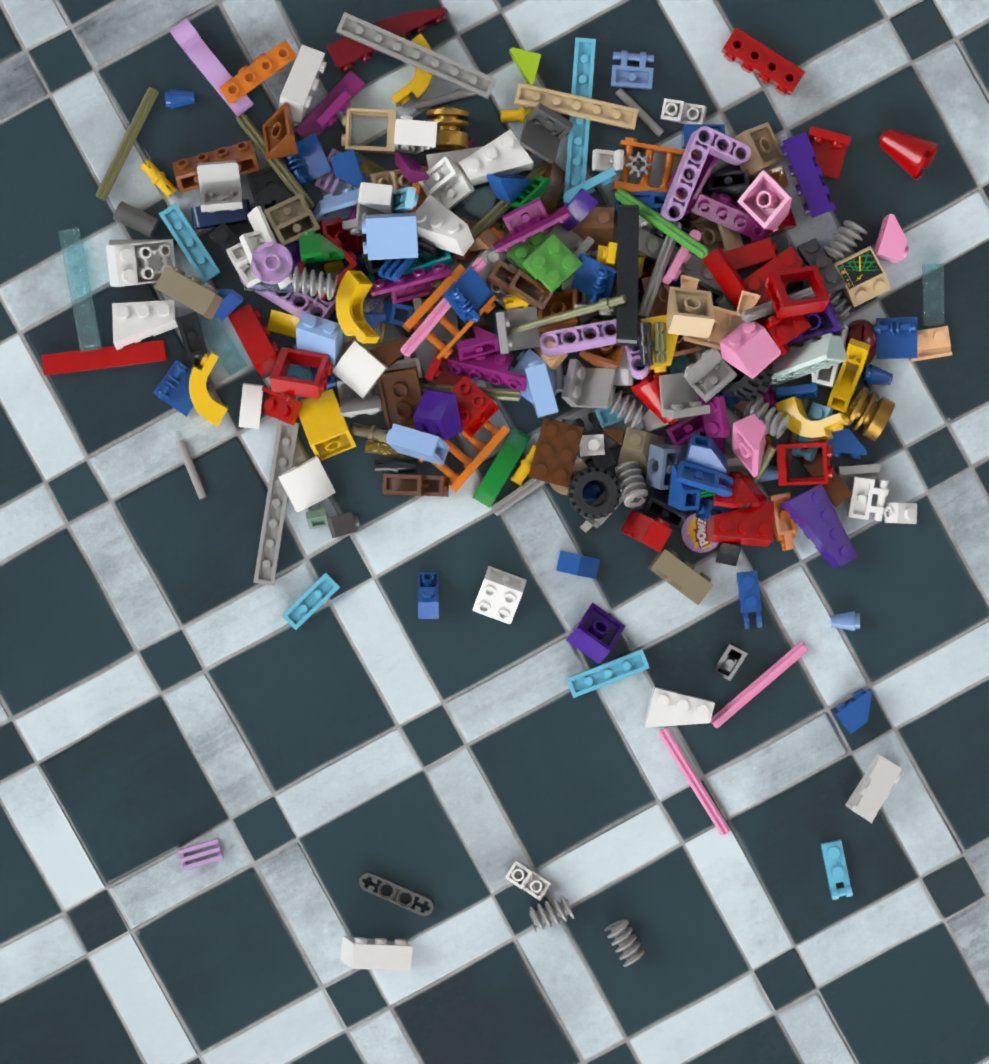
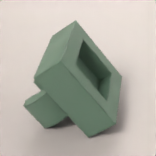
[306,503,329,529]

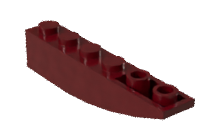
[326,8,448,72]

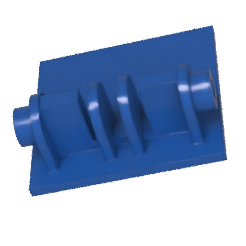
[284,133,332,186]
[571,253,617,304]
[442,266,494,324]
[874,317,918,359]
[153,360,210,417]

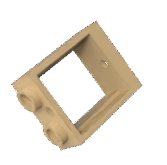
[341,108,397,154]

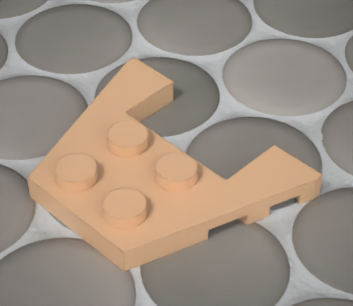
[680,274,760,350]

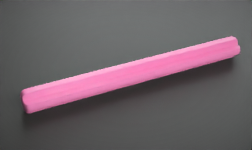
[400,257,486,357]
[710,642,808,728]
[659,728,730,836]

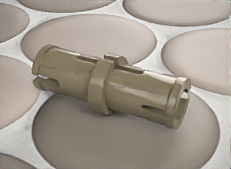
[351,423,388,443]

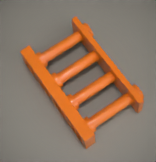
[612,137,698,199]
[403,264,497,360]
[419,420,510,492]

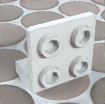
[473,566,527,624]

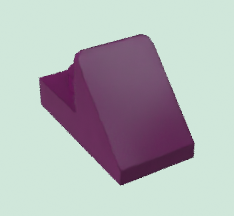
[456,325,499,361]

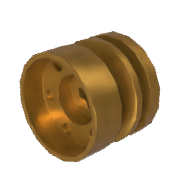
[426,107,469,150]
[846,387,895,441]

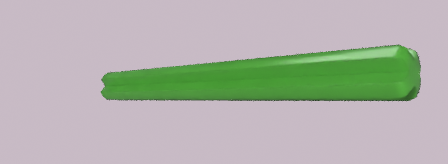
[614,188,709,259]

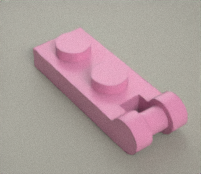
[661,230,701,285]

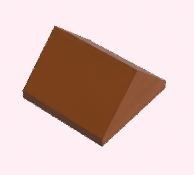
[262,102,299,159]
[538,287,578,339]
[579,318,625,369]

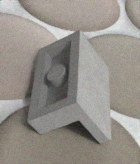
[836,464,881,491]

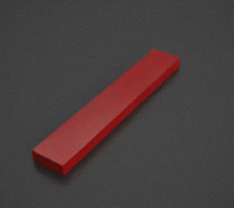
[702,247,790,361]
[41,340,167,376]

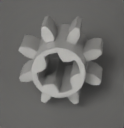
[625,152,652,179]

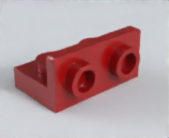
[764,314,812,348]
[261,387,303,426]

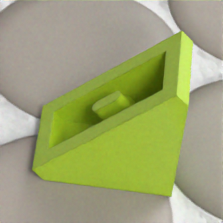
[509,47,541,86]

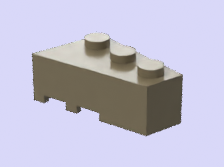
[648,548,713,605]

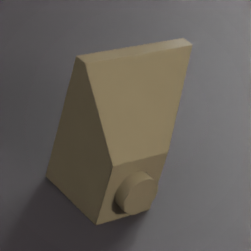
[616,427,665,475]

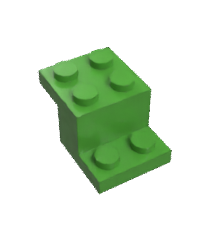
[505,233,583,293]

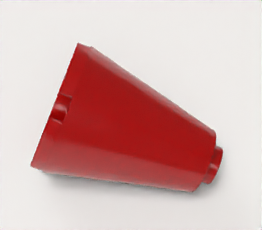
[878,129,938,180]
[629,370,680,425]

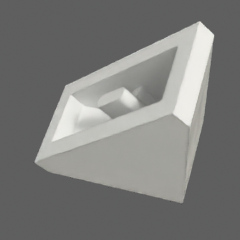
[358,182,394,214]

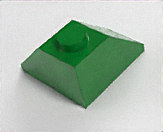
[299,231,345,264]

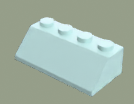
[769,333,848,385]

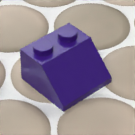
[413,389,463,440]
[566,602,626,664]

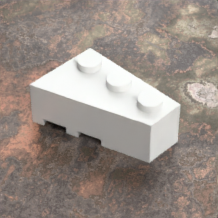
[279,45,327,123]
[394,116,438,154]
[112,300,178,350]
[643,686,715,728]

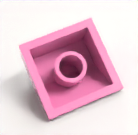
[737,170,792,230]
[874,214,909,264]
[720,321,781,379]
[732,414,766,477]

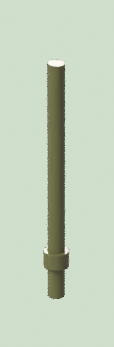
[510,295,626,335]

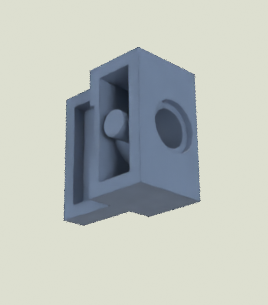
[645,443,688,490]

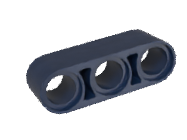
[190,199,251,230]

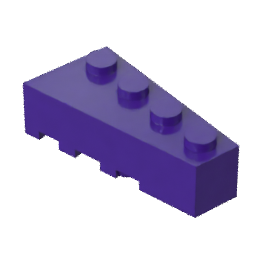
[780,132,836,218]
[786,297,845,345]
[779,484,858,567]

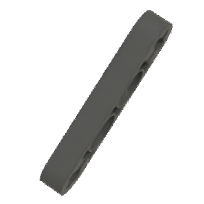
[359,872,434,916]

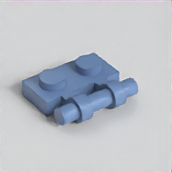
[611,50,654,90]

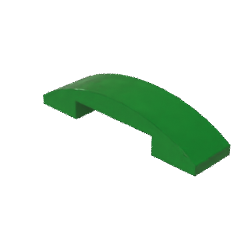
[472,427,531,508]

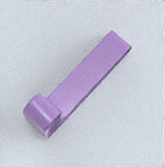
[170,18,254,117]
[660,126,751,223]
[240,271,342,320]
[540,319,649,379]

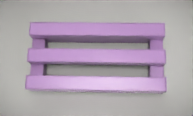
[315,148,342,193]
[178,838,224,870]

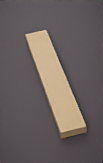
[514,82,639,130]

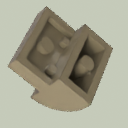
[263,193,320,246]

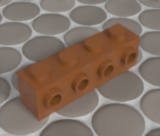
[172,140,260,193]

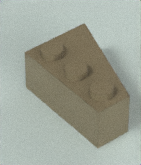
[154,266,223,320]

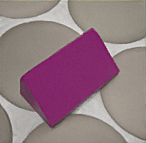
[395,151,429,183]
[666,415,705,445]

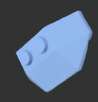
[313,187,358,224]

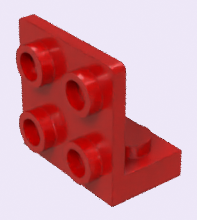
[807,126,851,179]
[424,341,471,386]
[450,376,500,438]

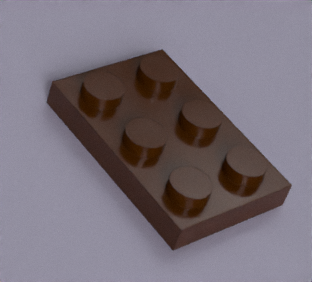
[377,366,422,430]
[528,417,584,488]

